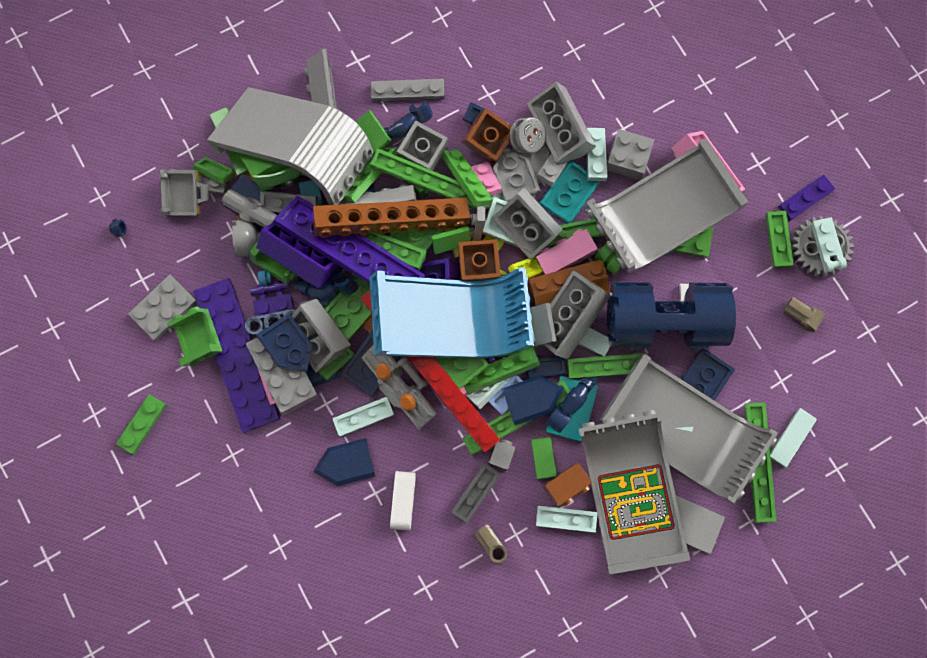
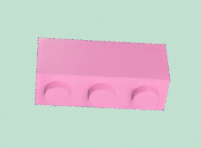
[536,229,599,274]

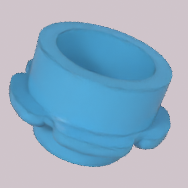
[258,269,271,287]

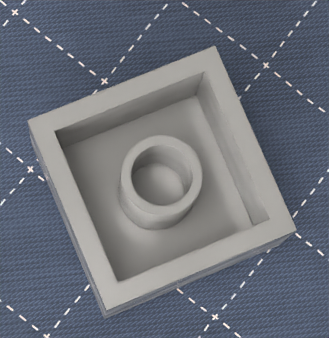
[397,121,448,171]
[607,129,654,181]

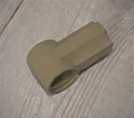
[783,297,825,333]
[474,524,507,563]

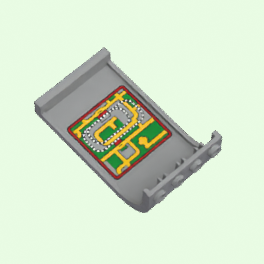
[579,410,690,574]

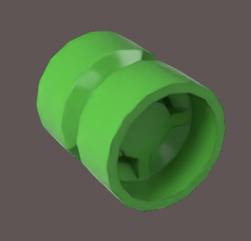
[594,244,621,275]

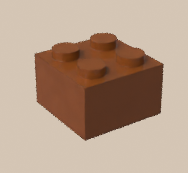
[461,108,512,163]
[458,239,501,281]
[542,463,592,507]

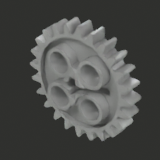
[791,216,854,277]

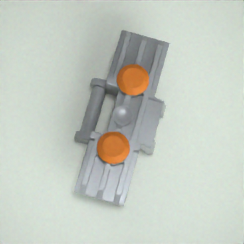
[361,345,437,430]

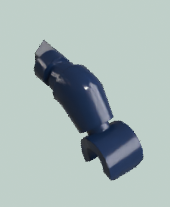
[383,101,433,140]
[294,271,358,302]
[546,377,598,433]

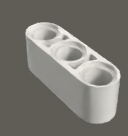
[390,471,416,531]

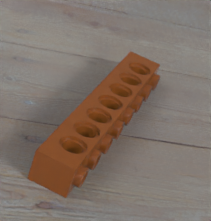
[312,198,470,237]

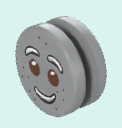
[510,117,545,153]

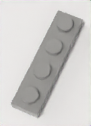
[371,79,445,101]

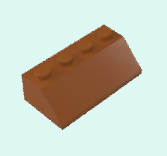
[527,259,610,307]

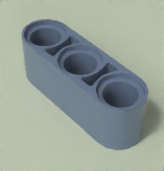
[245,310,296,337]

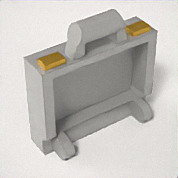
[159,170,209,216]

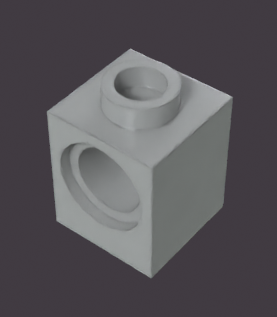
[489,439,516,470]

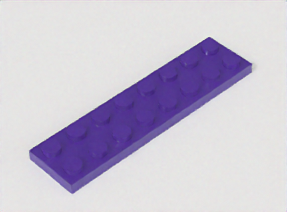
[274,195,425,285]
[193,278,280,433]

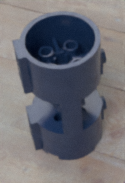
[607,282,736,350]

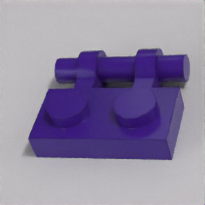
[250,281,294,317]

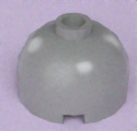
[232,220,260,258]

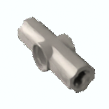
[222,189,277,228]

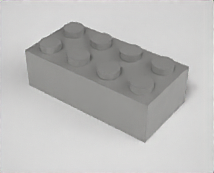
[246,338,318,416]

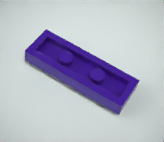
[778,175,835,221]

